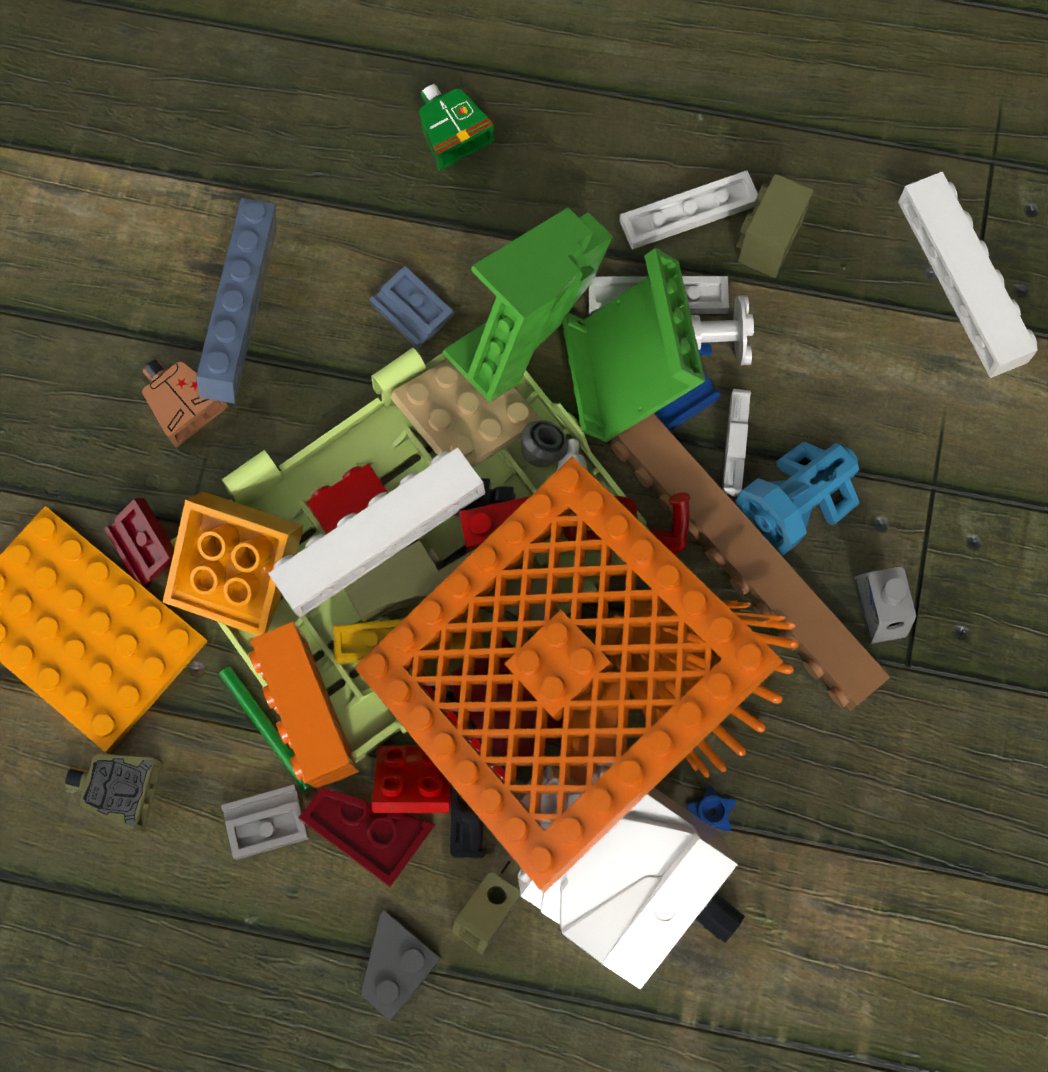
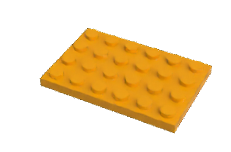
[0,506,208,754]

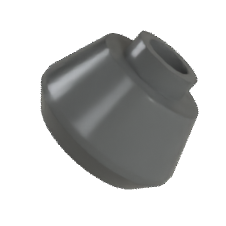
[521,421,568,467]

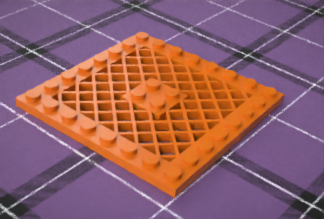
[354,456,783,893]

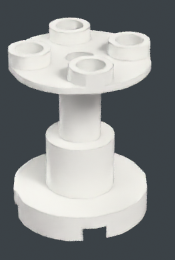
[691,295,754,365]

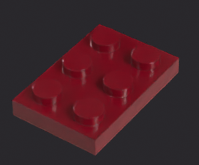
[447,636,563,757]

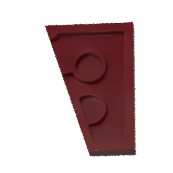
[298,787,436,888]

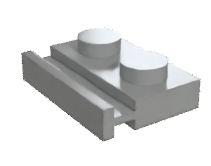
[221,784,309,860]

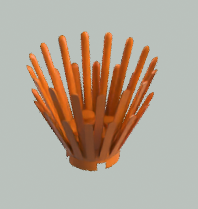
[606,600,799,778]

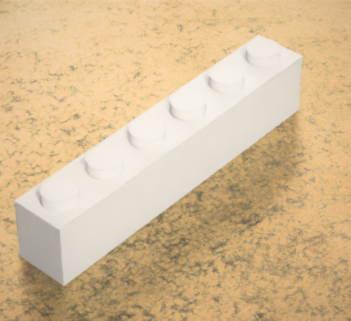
[898,171,1038,378]
[268,448,485,618]

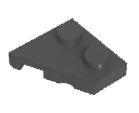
[361,910,441,1021]

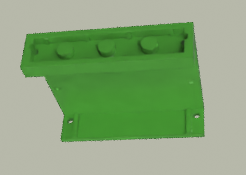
[562,248,706,442]

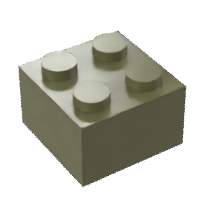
[736,174,814,278]

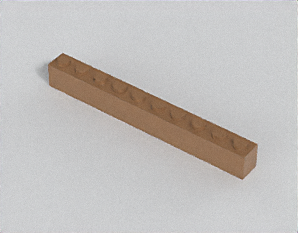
[611,413,890,712]

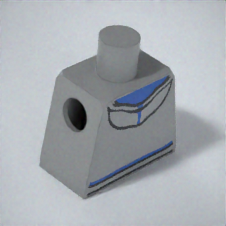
[854,566,916,644]

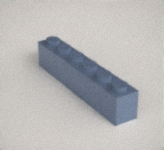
[196,198,277,404]

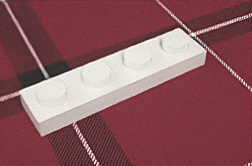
[619,170,758,250]
[588,276,729,314]

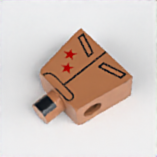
[142,359,229,448]

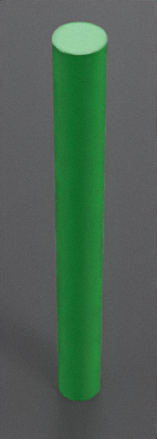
[219,666,313,792]

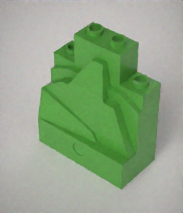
[442,207,613,403]

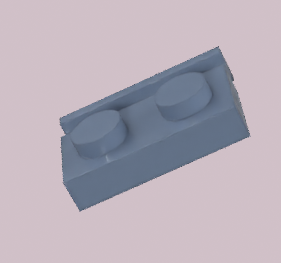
[369,266,454,350]

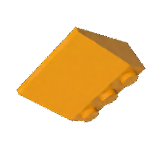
[163,492,304,636]

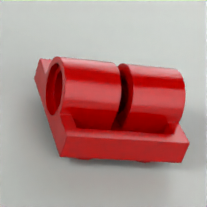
[372,746,452,813]

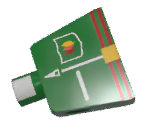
[418,84,495,171]

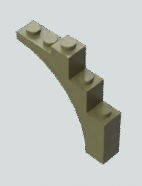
[344,540,559,635]

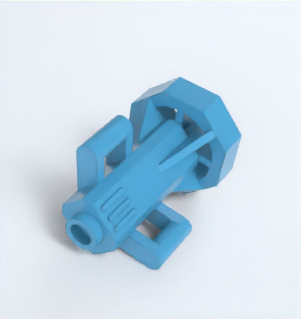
[735,441,860,556]

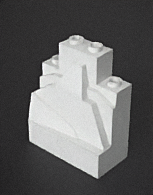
[518,766,737,989]

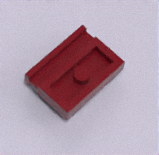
[104,498,175,587]

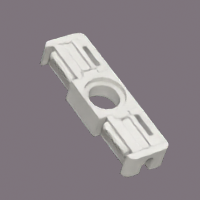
[722,389,751,502]

